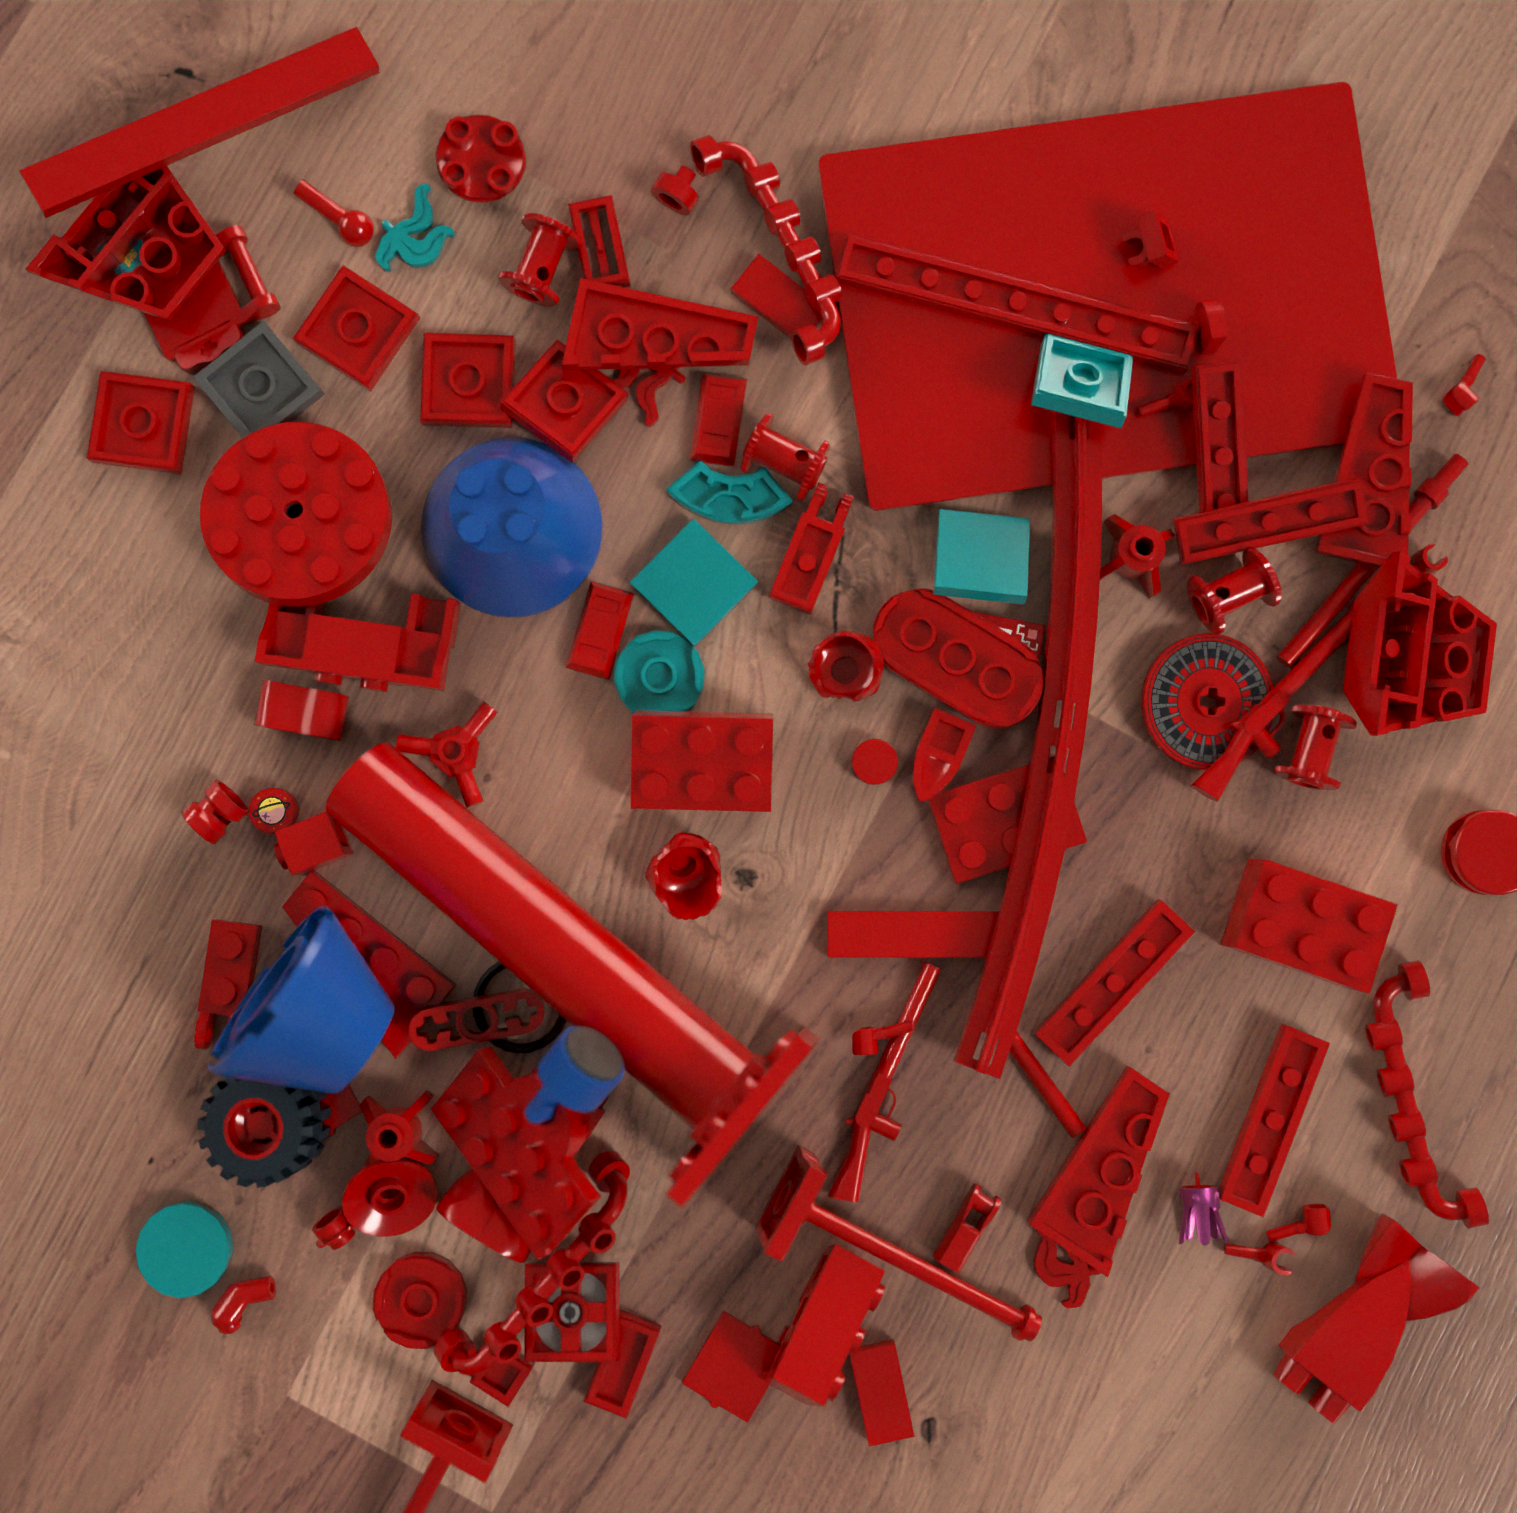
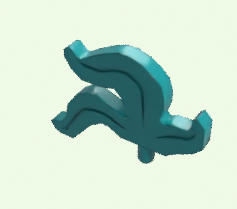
[375,183,455,272]

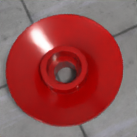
[342,1159,438,1237]

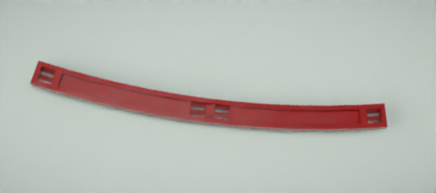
[953,410,1102,1079]

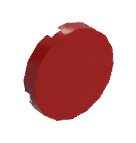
[373,1252,468,1349]

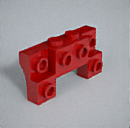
[254,593,461,692]

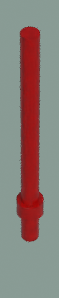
[1276,454,1469,668]

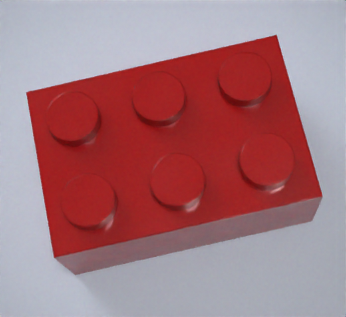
[631,710,773,812]
[1220,859,1398,994]

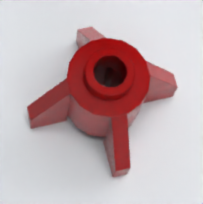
[1100,514,1175,599]
[359,1090,439,1166]

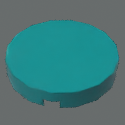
[614,630,705,713]
[135,1200,234,1298]

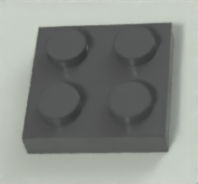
[193,321,325,438]

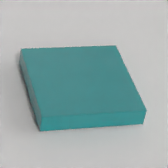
[1031,333,1133,428]
[933,509,1030,604]
[630,518,758,648]

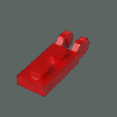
[769,482,854,615]
[194,919,262,1050]

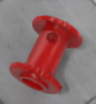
[498,213,582,307]
[740,413,830,500]
[1187,548,1282,635]
[1274,704,1357,790]

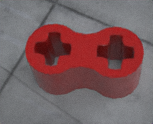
[254,680,349,741]

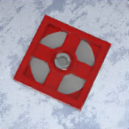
[524,1262,620,1362]

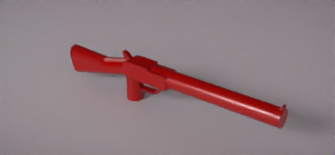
[1190,603,1353,802]
[827,960,941,1202]

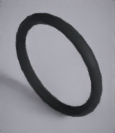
[473,961,567,1054]

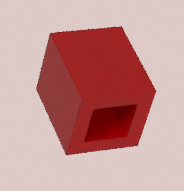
[274,811,354,875]

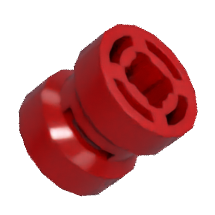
[181,779,249,844]

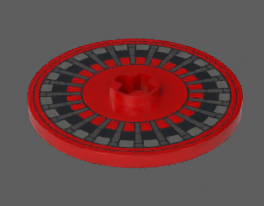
[1141,633,1273,770]

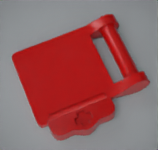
[144,225,281,374]

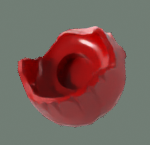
[807,630,884,702]
[645,832,722,920]

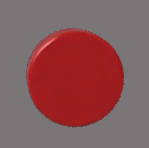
[1441,810,1517,895]

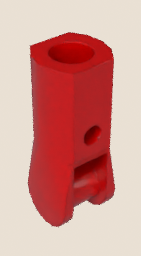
[933,1183,1001,1273]

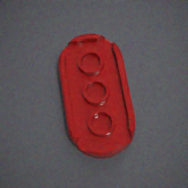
[873,588,1043,728]

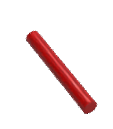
[1009,1031,1086,1138]

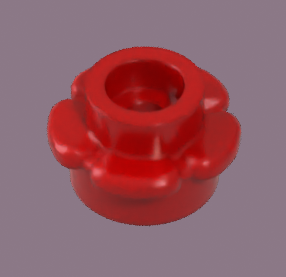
[312,1206,356,1250]

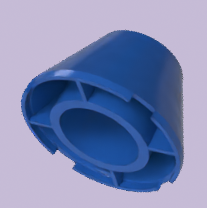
[207,905,395,1094]

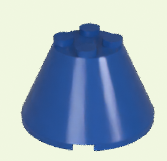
[421,438,603,618]

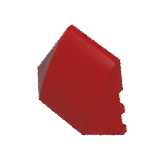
[25,166,226,321]
[1343,551,1497,736]

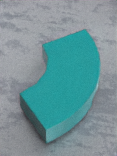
[666,460,793,524]

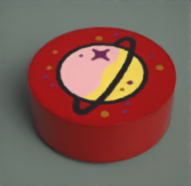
[249,788,299,834]

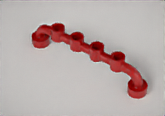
[690,135,842,366]
[1365,960,1489,1229]
[434,1151,630,1376]

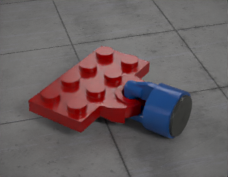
[431,1026,624,1260]

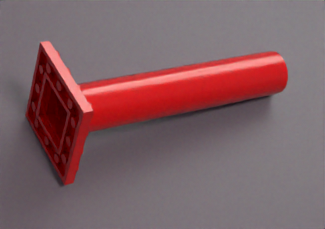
[325,742,819,1208]

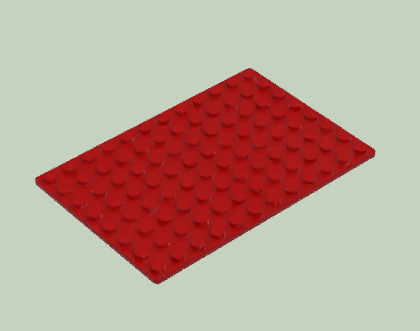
[818,82,1397,511]

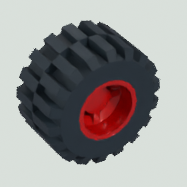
[197,1077,332,1188]

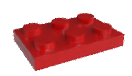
[927,756,1087,884]

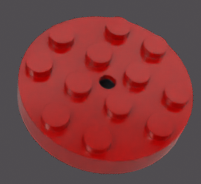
[200,422,392,607]

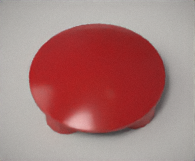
[436,115,526,203]

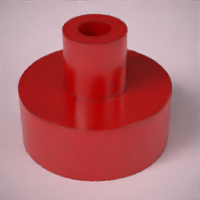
[651,165,699,215]

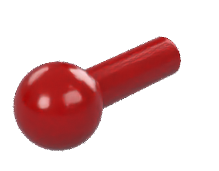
[293,179,374,247]

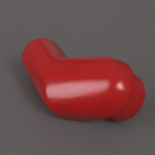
[211,1276,276,1334]

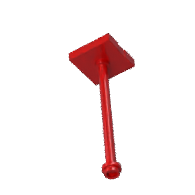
[755,1145,1042,1342]
[400,1380,513,1513]

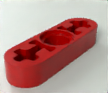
[409,988,545,1051]

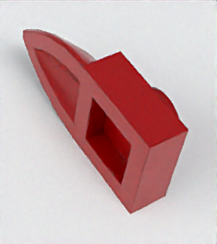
[913,708,977,802]

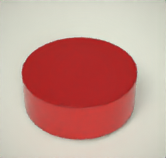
[851,739,898,785]

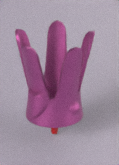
[1179,1172,1229,1246]

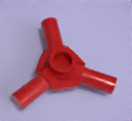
[396,701,498,808]

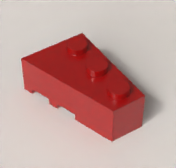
[759,1244,885,1407]

